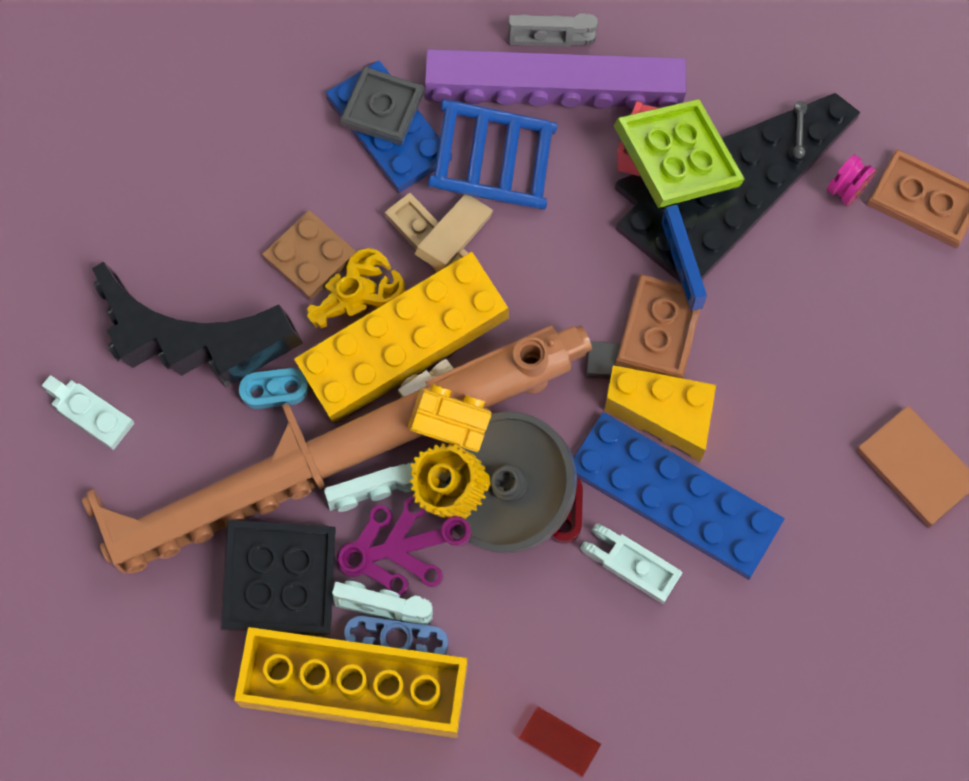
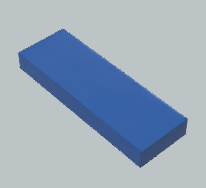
[662,205,707,311]

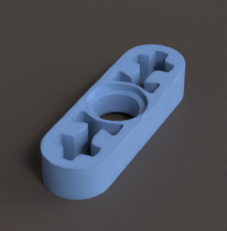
[344,616,449,655]

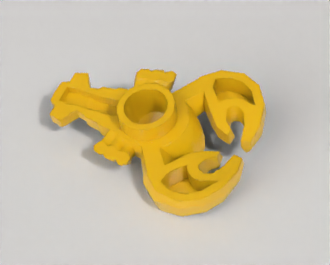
[307,248,405,329]

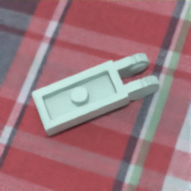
[324,462,415,512]
[580,523,683,604]
[332,581,433,625]

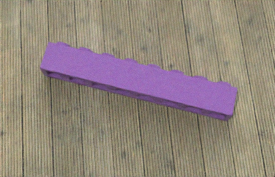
[425,49,686,109]

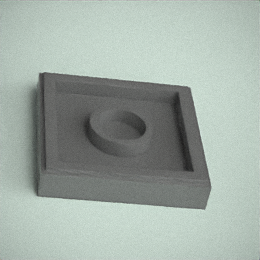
[340,66,425,146]

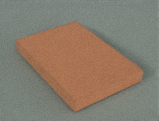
[867,148,969,249]
[615,274,700,379]
[856,405,969,528]

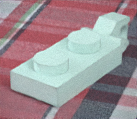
[42,375,135,450]

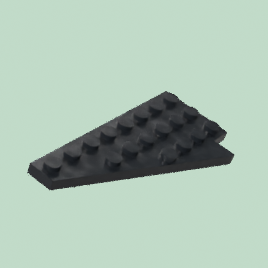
[615,93,860,283]

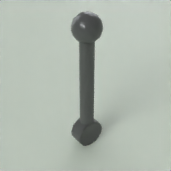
[792,101,807,159]

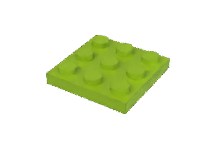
[613,99,745,208]

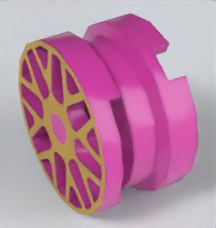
[826,154,877,207]

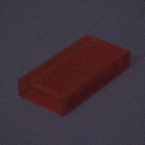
[519,706,601,778]

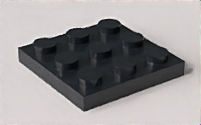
[220,520,336,635]

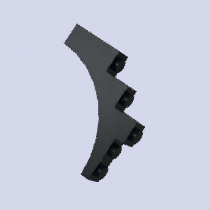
[92,262,303,384]

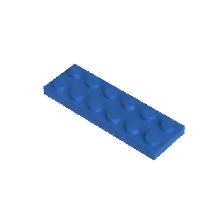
[573,412,785,580]

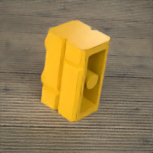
[408,384,492,452]

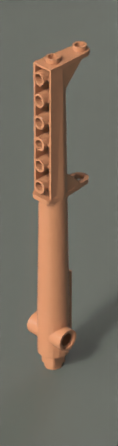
[82,325,592,574]

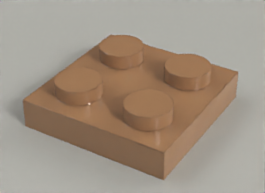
[262,210,356,301]

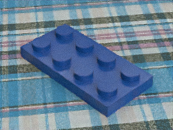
[326,60,452,193]

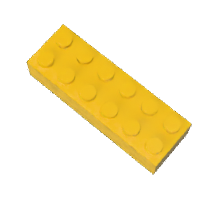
[294,252,509,425]
[234,627,468,738]

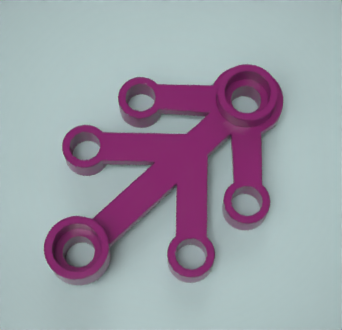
[337,496,472,596]

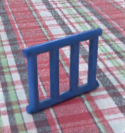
[427,99,558,210]

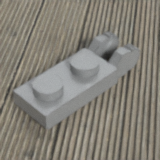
[508,13,599,47]

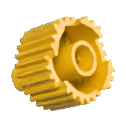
[410,443,490,519]

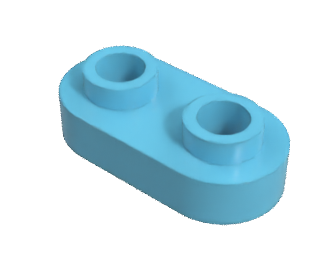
[239,368,309,409]

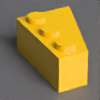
[604,365,716,462]

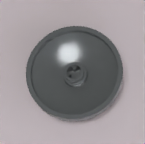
[446,411,577,554]

